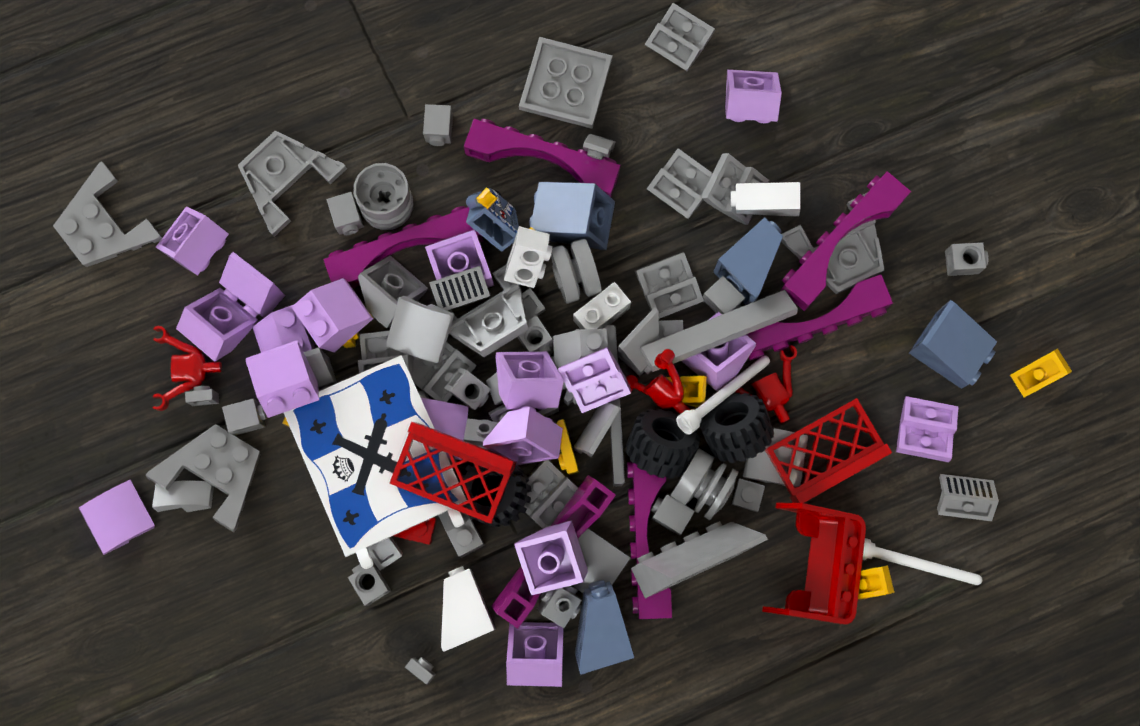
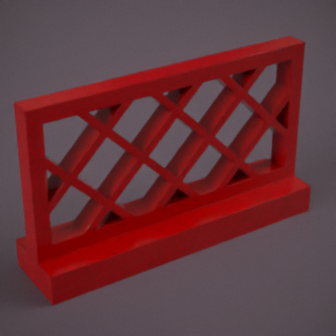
[765,398,892,503]
[389,422,517,524]

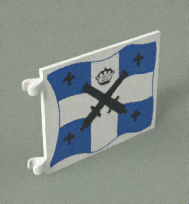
[284,355,467,569]

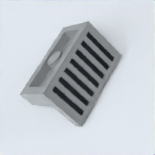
[429,266,490,311]
[937,474,999,521]

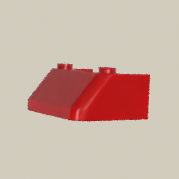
[762,503,866,625]

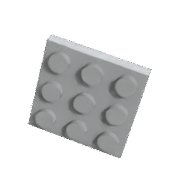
[519,37,612,129]

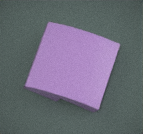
[558,347,632,413]
[896,396,958,462]
[420,397,468,460]
[79,480,155,555]

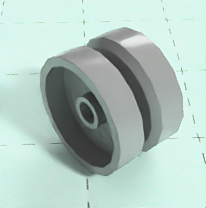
[551,238,602,304]

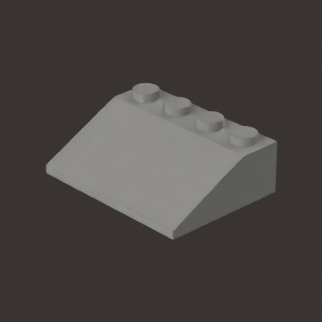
[631,521,768,598]

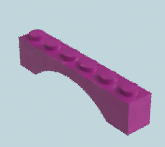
[464,119,620,197]
[781,171,911,311]
[323,206,483,288]
[746,274,893,360]
[627,462,672,619]
[491,475,616,629]

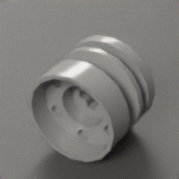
[354,163,413,230]
[670,448,738,520]

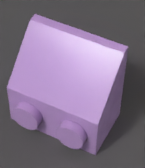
[725,70,782,123]
[156,206,229,276]
[425,230,494,288]
[219,252,285,318]
[292,278,373,352]
[176,288,258,362]
[252,305,315,353]
[682,312,756,391]
[246,340,320,418]
[496,351,564,410]
[483,406,563,465]
[514,521,588,595]
[506,622,563,687]

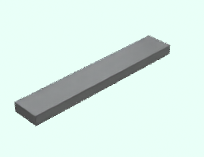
[641,290,798,372]
[605,325,625,487]

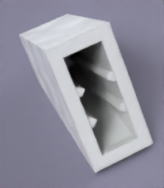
[731,182,800,216]
[441,566,496,652]

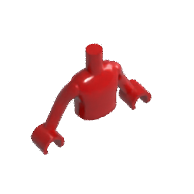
[152,326,222,411]
[721,345,797,424]
[626,349,691,414]

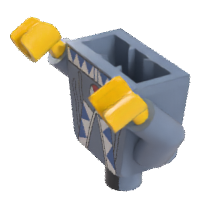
[466,187,535,252]

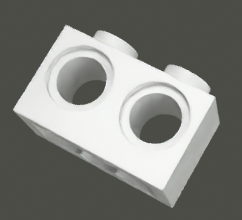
[504,226,552,288]
[573,282,631,329]

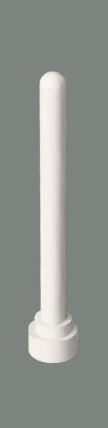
[676,356,770,434]
[863,538,983,585]

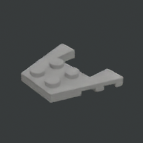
[238,131,347,237]
[53,161,162,267]
[781,192,884,294]
[447,264,529,357]
[146,424,261,532]

